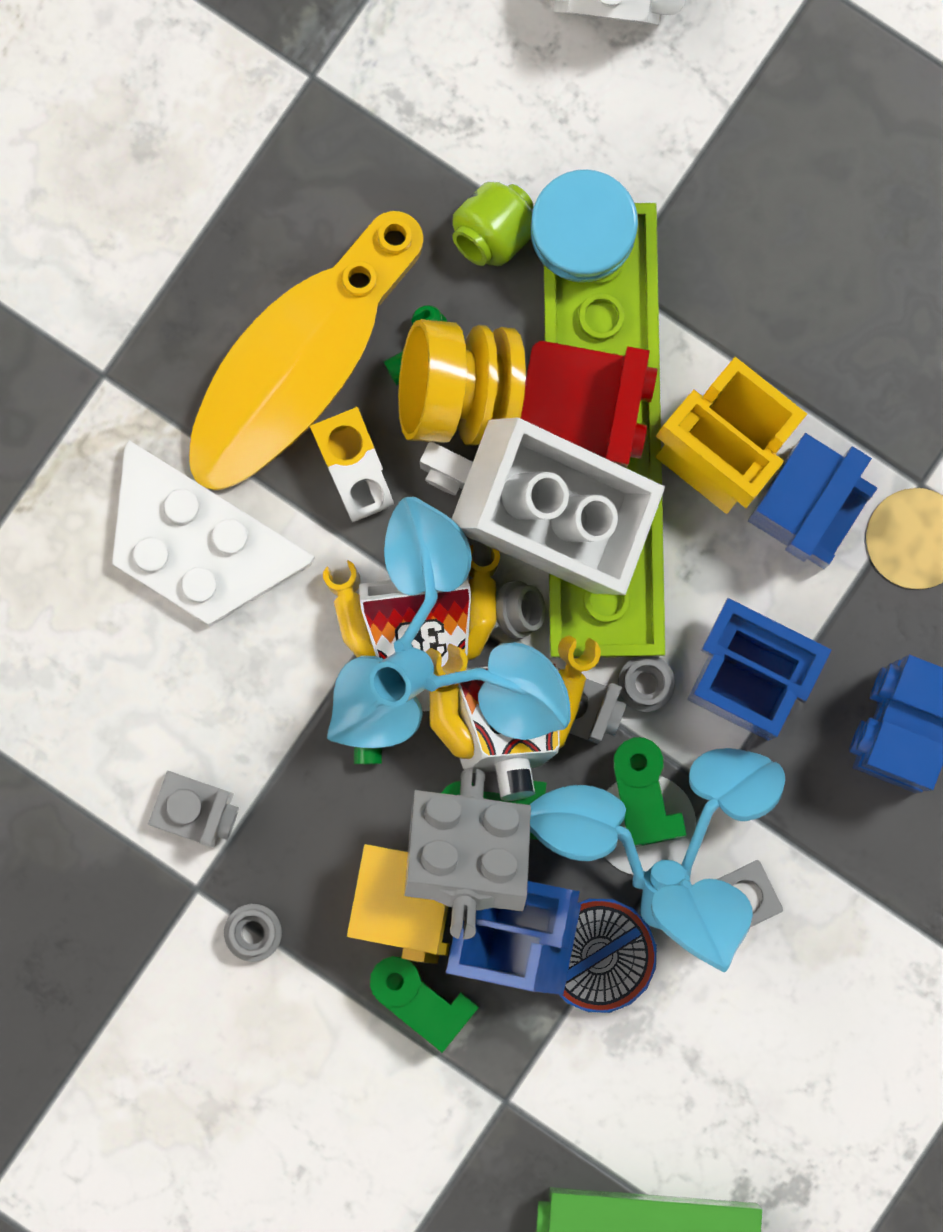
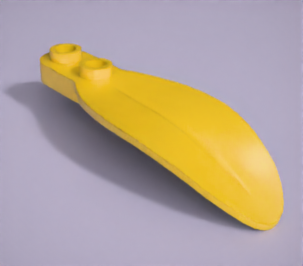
[189,211,423,490]

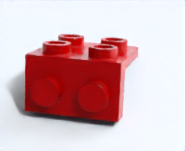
[520,341,658,468]

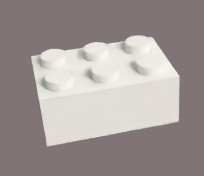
[452,418,665,595]

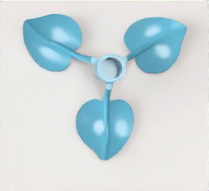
[327,497,571,748]
[530,748,785,972]

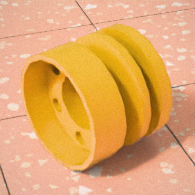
[398,319,526,446]

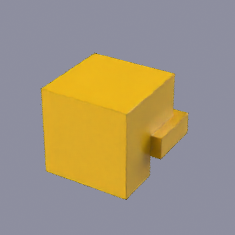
[655,357,807,514]
[347,844,450,964]

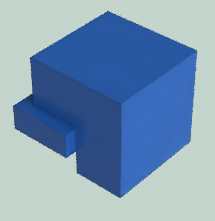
[748,433,877,569]
[687,598,832,741]
[446,881,581,995]

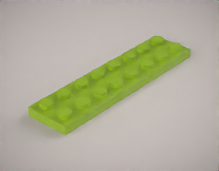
[543,203,665,658]

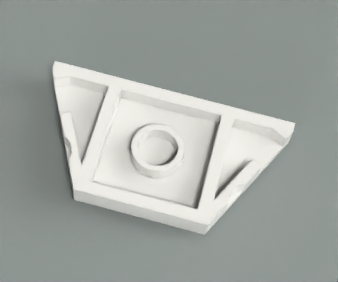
[112,440,315,626]

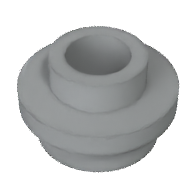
[496,581,546,638]
[618,656,675,712]
[224,904,282,962]

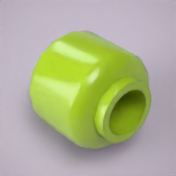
[452,182,534,266]

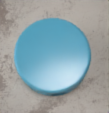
[531,170,638,282]

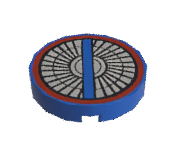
[560,898,657,1013]

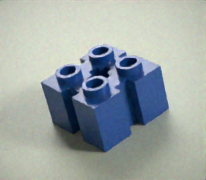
[849,654,943,793]

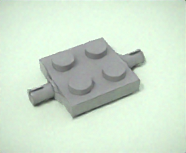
[404,768,531,939]

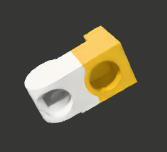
[310,407,395,523]

